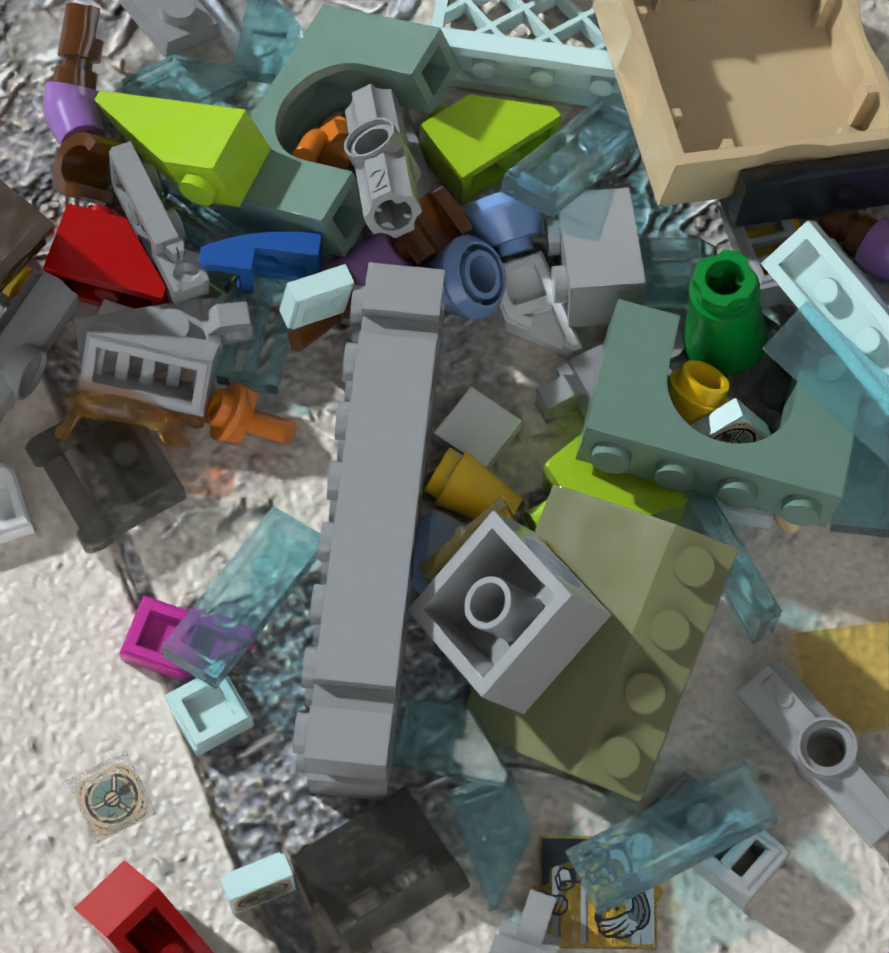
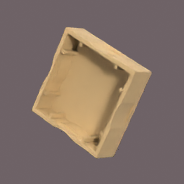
[593,0,889,207]

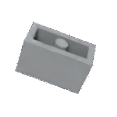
[545,188,646,328]

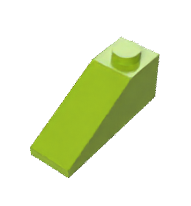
[94,91,271,207]

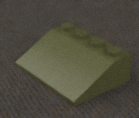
[457,484,739,802]

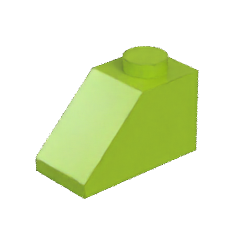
[420,94,561,207]

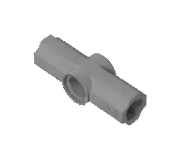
[344,84,422,238]
[0,271,80,422]
[736,658,889,849]

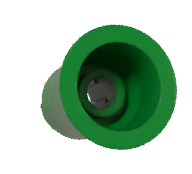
[681,249,769,375]

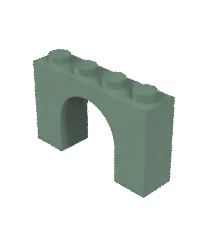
[213,4,460,258]
[575,299,863,528]

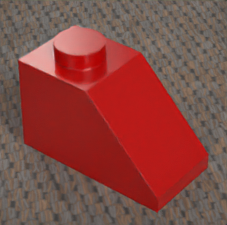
[43,203,169,309]
[74,860,214,953]

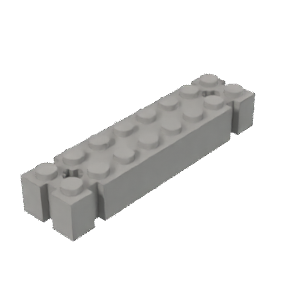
[293,262,445,802]

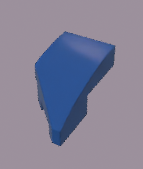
[198,232,324,295]

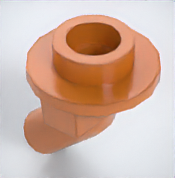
[292,115,351,170]
[205,381,297,445]

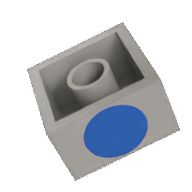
[407,510,611,714]

